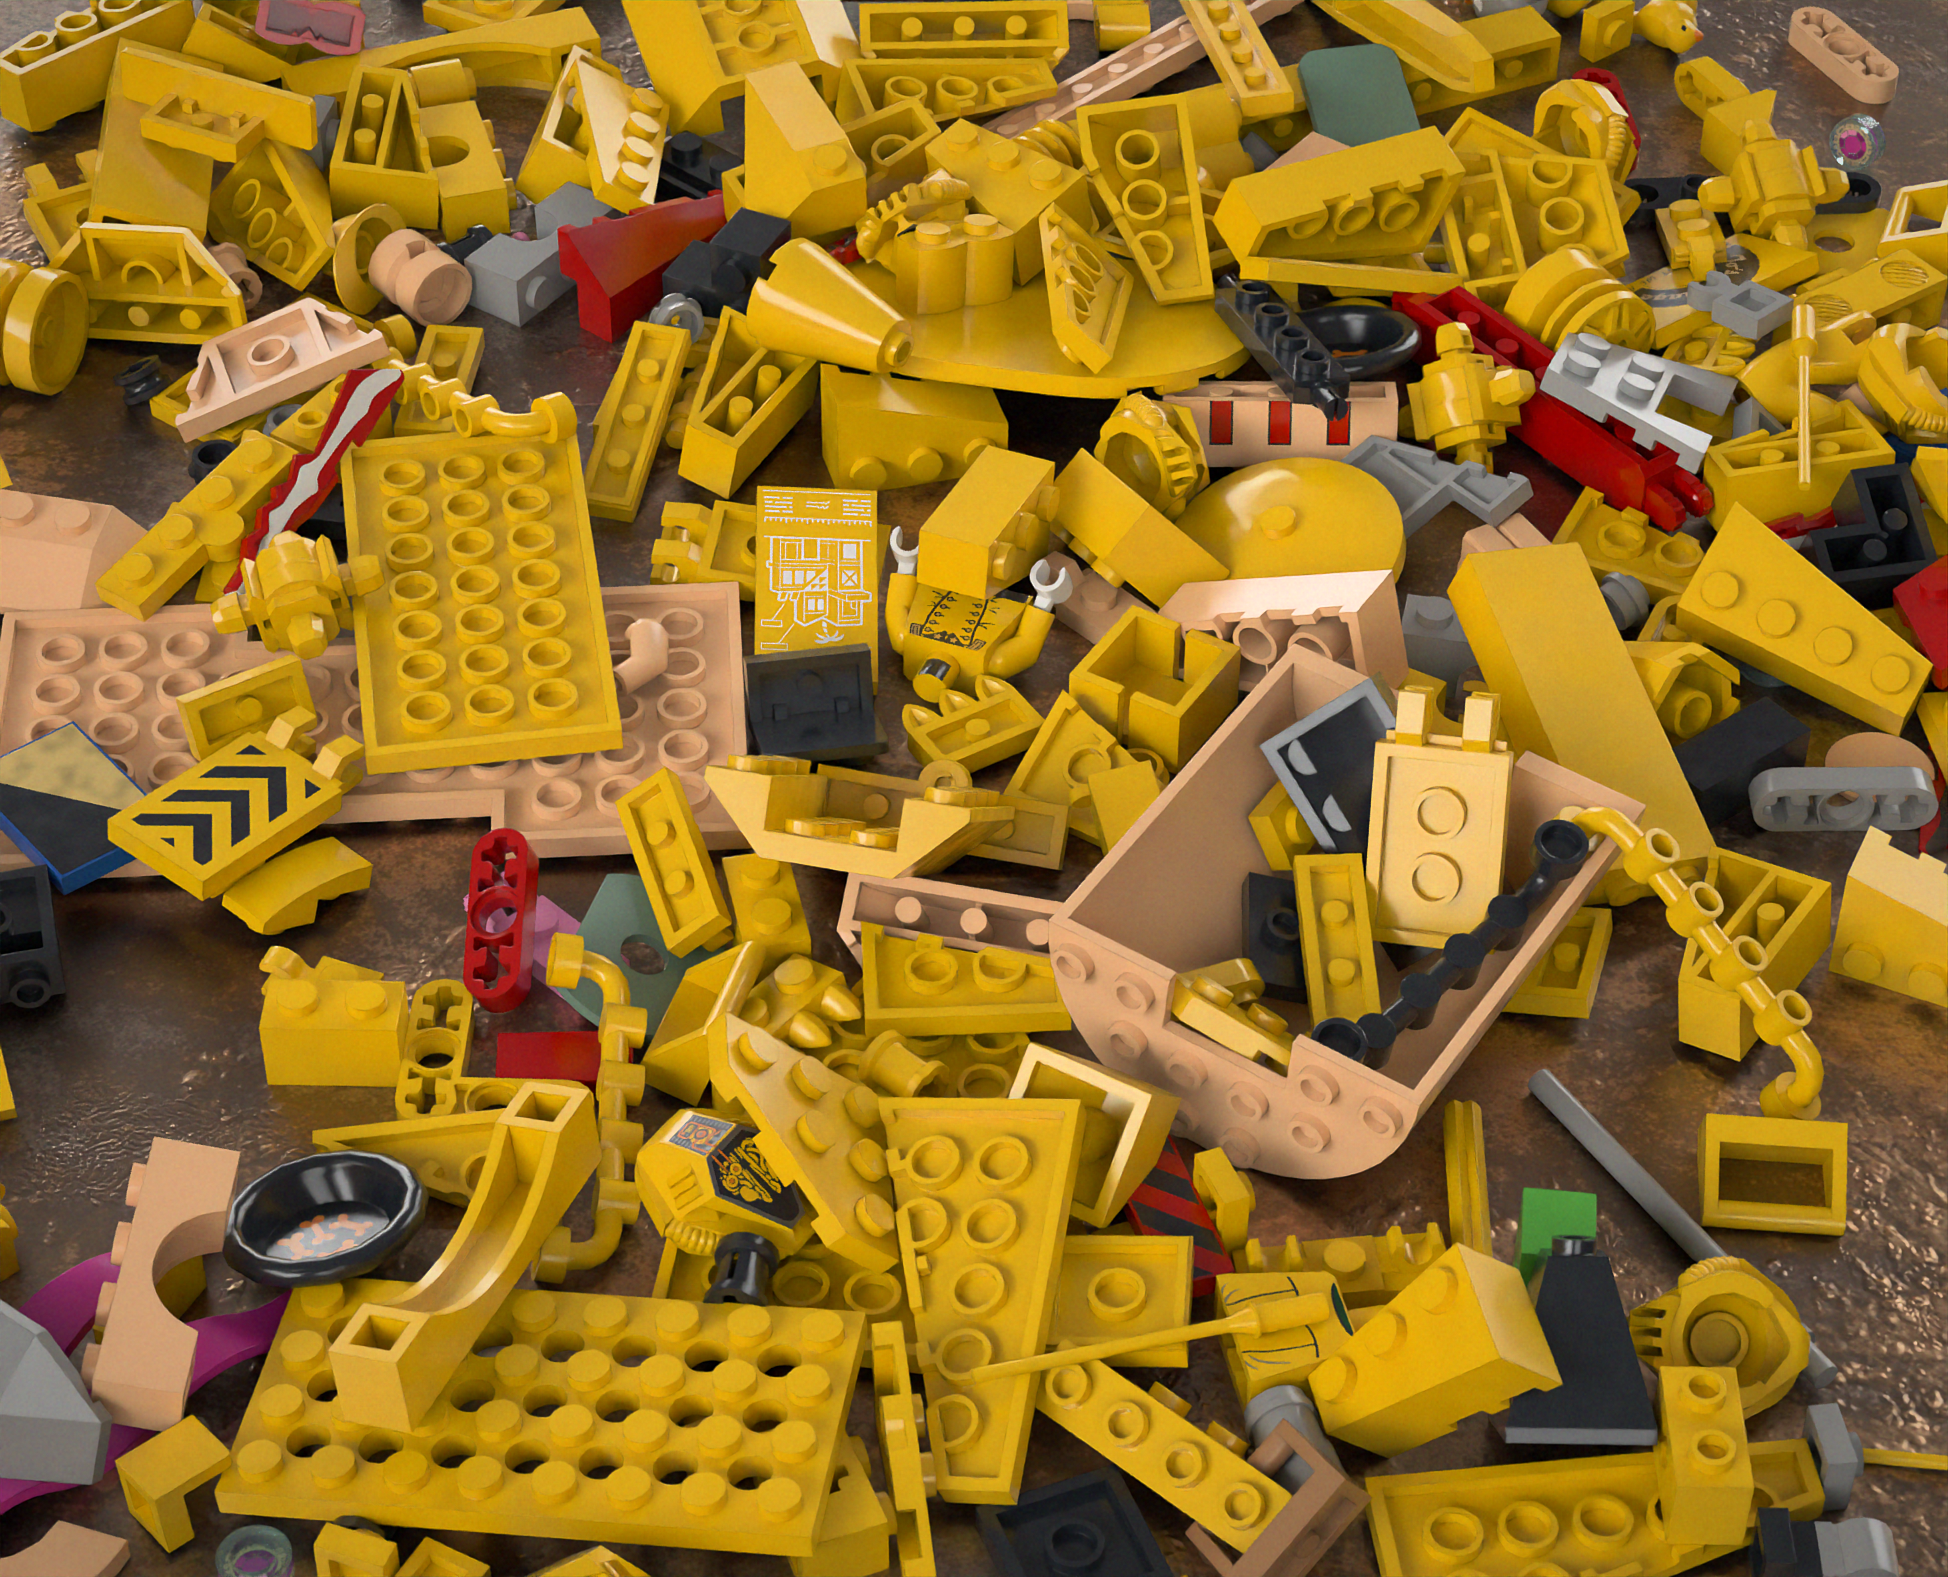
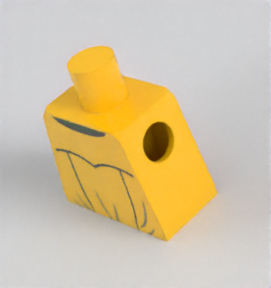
[1213,1271,1385,1416]

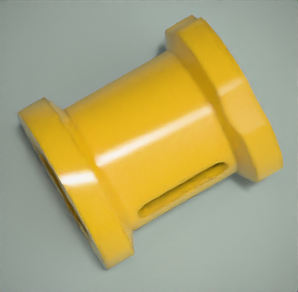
[857,1029,950,1098]

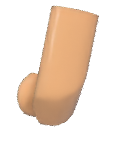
[613,618,669,697]

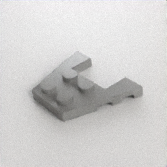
[1539,332,1739,474]
[1339,435,1534,608]

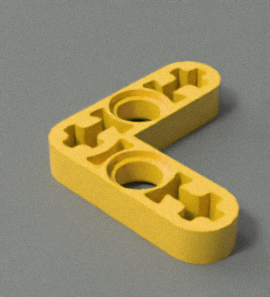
[395,979,596,1121]

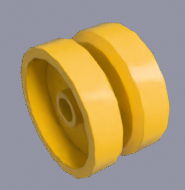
[0,258,90,396]

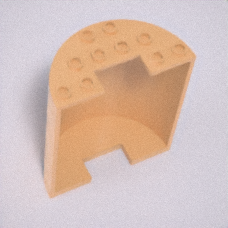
[1048,643,1647,1179]

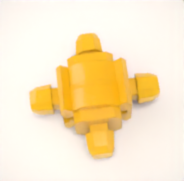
[1698,118,1849,250]
[1397,322,1536,474]
[210,530,386,660]

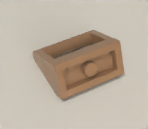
[1185,1418,1372,1577]

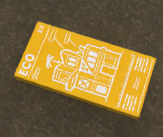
[754,486,878,695]

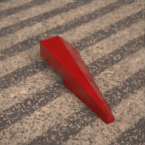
[557,189,728,344]

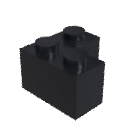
[662,207,792,319]
[1797,462,1938,609]

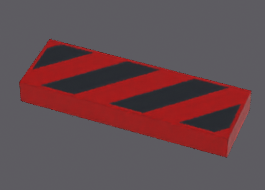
[1122,1133,1236,1298]

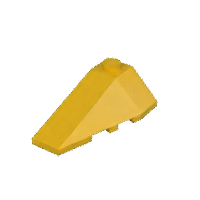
[514,45,624,205]
[835,58,1058,129]
[744,61,867,239]
[1076,92,1215,306]
[207,138,336,292]

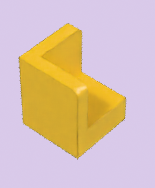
[115,1414,232,1553]

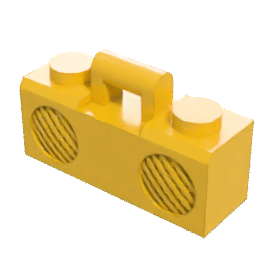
[1771,249,1948,347]

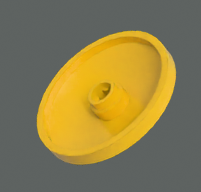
[1174,457,1406,584]

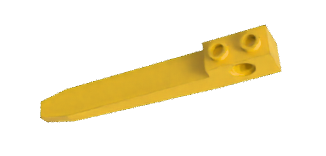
[1310,0,1495,94]

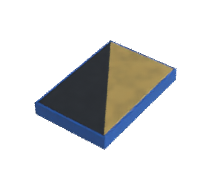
[0,721,147,895]

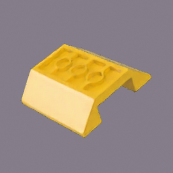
[620,0,865,138]
[704,754,1015,879]

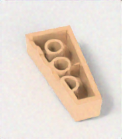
[1157,570,1409,692]

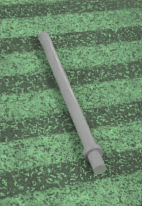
[1528,1069,1838,1389]

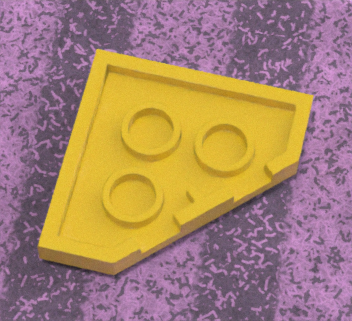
[706,1011,900,1275]

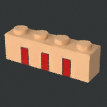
[1163,381,1398,471]

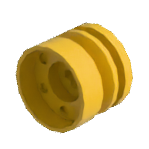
[1503,249,1656,354]

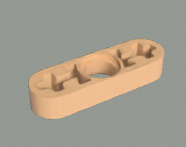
[1788,7,1899,104]

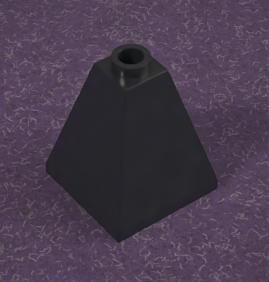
[1488,1235,1658,1445]

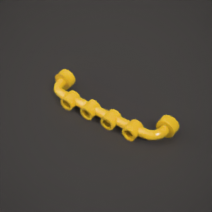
[358,314,578,444]
[1551,805,1824,1120]
[531,932,647,1284]

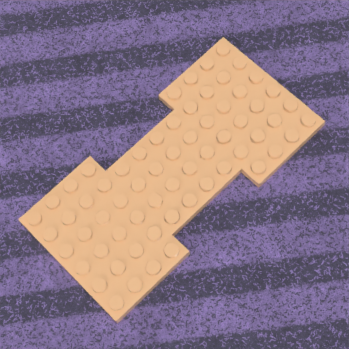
[0,582,751,878]

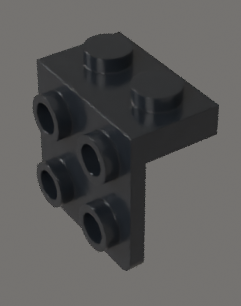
[743,643,889,767]

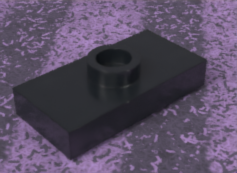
[1242,872,1308,1005]

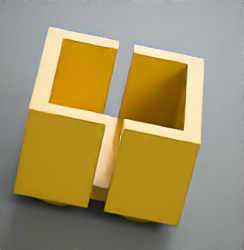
[1069,605,1241,775]

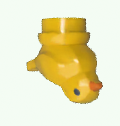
[1632,0,1704,53]

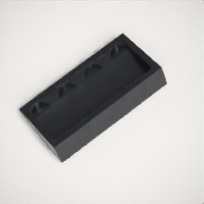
[1259,672,1515,972]

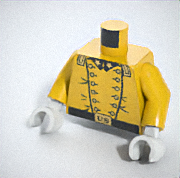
[884,526,1073,703]

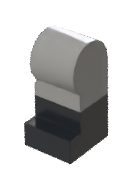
[1748,1507,1900,1577]

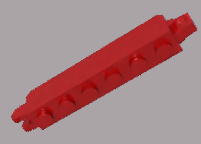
[1391,285,1715,532]

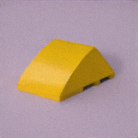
[1439,148,1629,316]

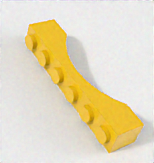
[280,6,602,120]
[328,1081,602,1434]

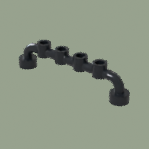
[1310,819,1589,1070]

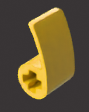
[1092,0,1151,52]

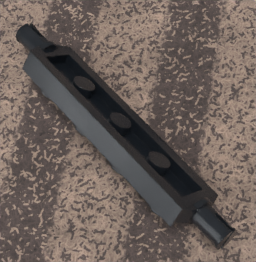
[1215,273,1350,421]

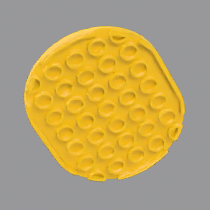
[844,257,1251,399]

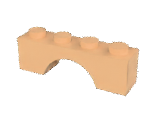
[80,1136,240,1432]

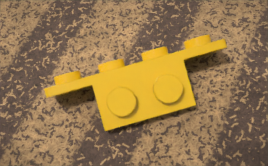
[120,47,318,164]
[1035,1339,1294,1554]

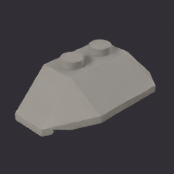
[0,1300,112,1485]

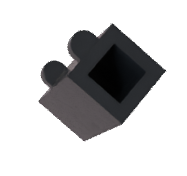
[1672,696,1811,830]

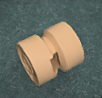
[368,229,472,327]

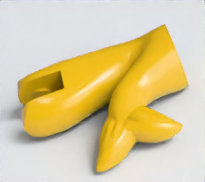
[1733,310,1888,436]

